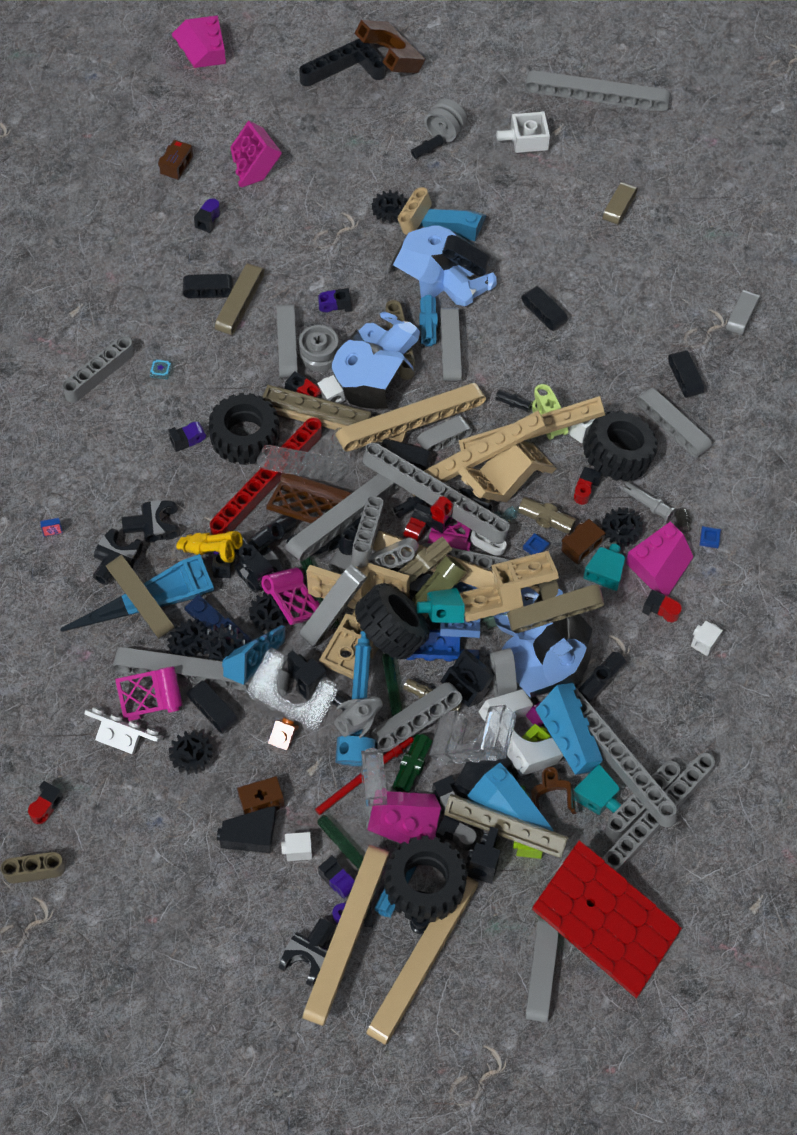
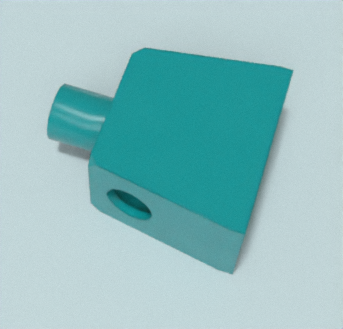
[583,544,625,591]
[417,588,465,623]
[573,764,622,815]

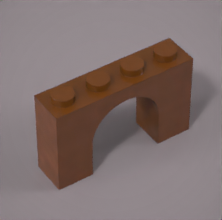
[354,20,425,73]

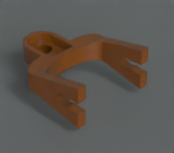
[531,767,577,814]

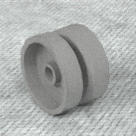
[424,98,467,142]
[299,325,339,372]

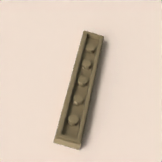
[263,385,372,426]
[444,794,569,858]

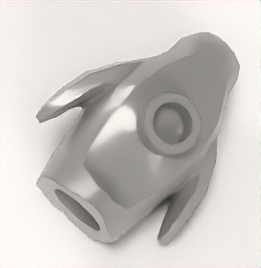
[334,696,383,738]

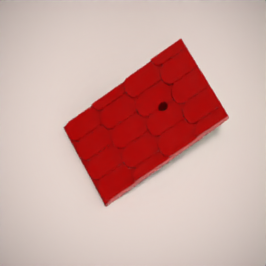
[532,840,682,999]

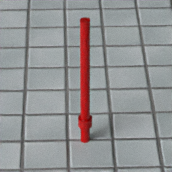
[315,737,414,815]

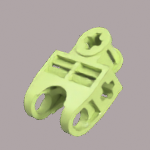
[532,384,568,440]

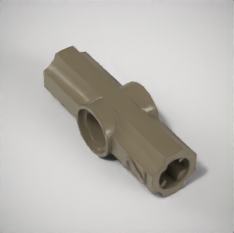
[518,497,576,534]
[398,536,453,583]

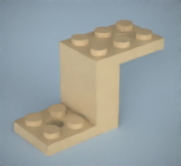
[458,441,557,503]

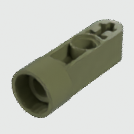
[412,555,467,619]

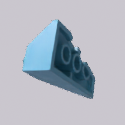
[420,209,486,241]
[222,625,285,685]
[467,763,554,832]

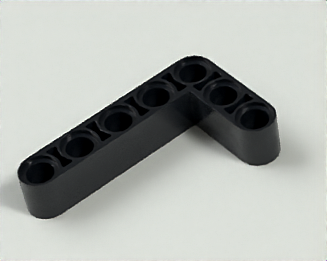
[299,39,386,86]

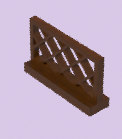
[266,472,352,524]

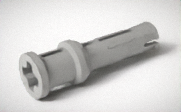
[622,481,676,523]

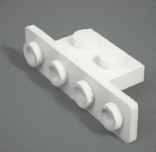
[84,707,164,754]

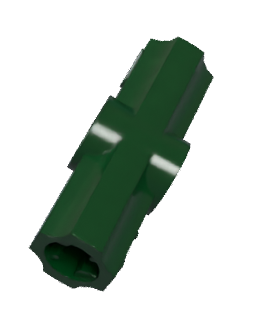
[392,734,433,793]

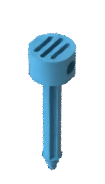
[335,631,376,767]

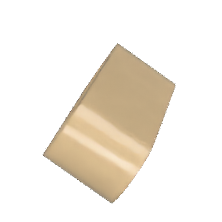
[398,187,432,235]

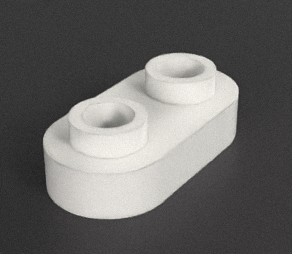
[470,531,507,556]

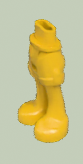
[176,531,243,563]

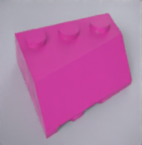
[172,15,226,68]
[230,120,282,188]
[626,521,694,597]
[367,791,441,844]

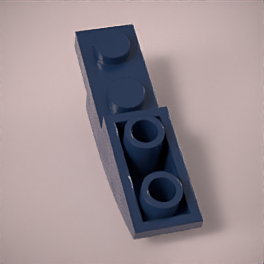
[184,594,253,644]

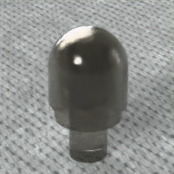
[675,508,692,532]

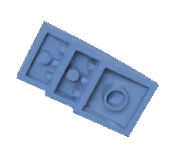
[440,582,480,638]

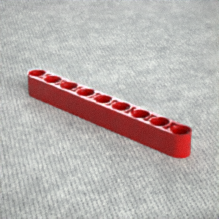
[210,418,322,535]

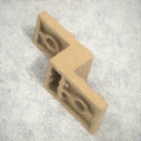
[460,551,559,622]
[306,563,410,609]
[319,610,379,679]

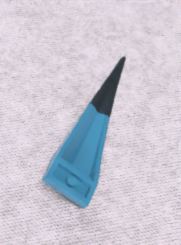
[60,554,214,632]

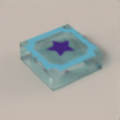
[150,359,172,380]

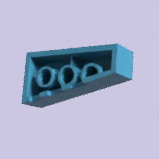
[535,683,603,775]

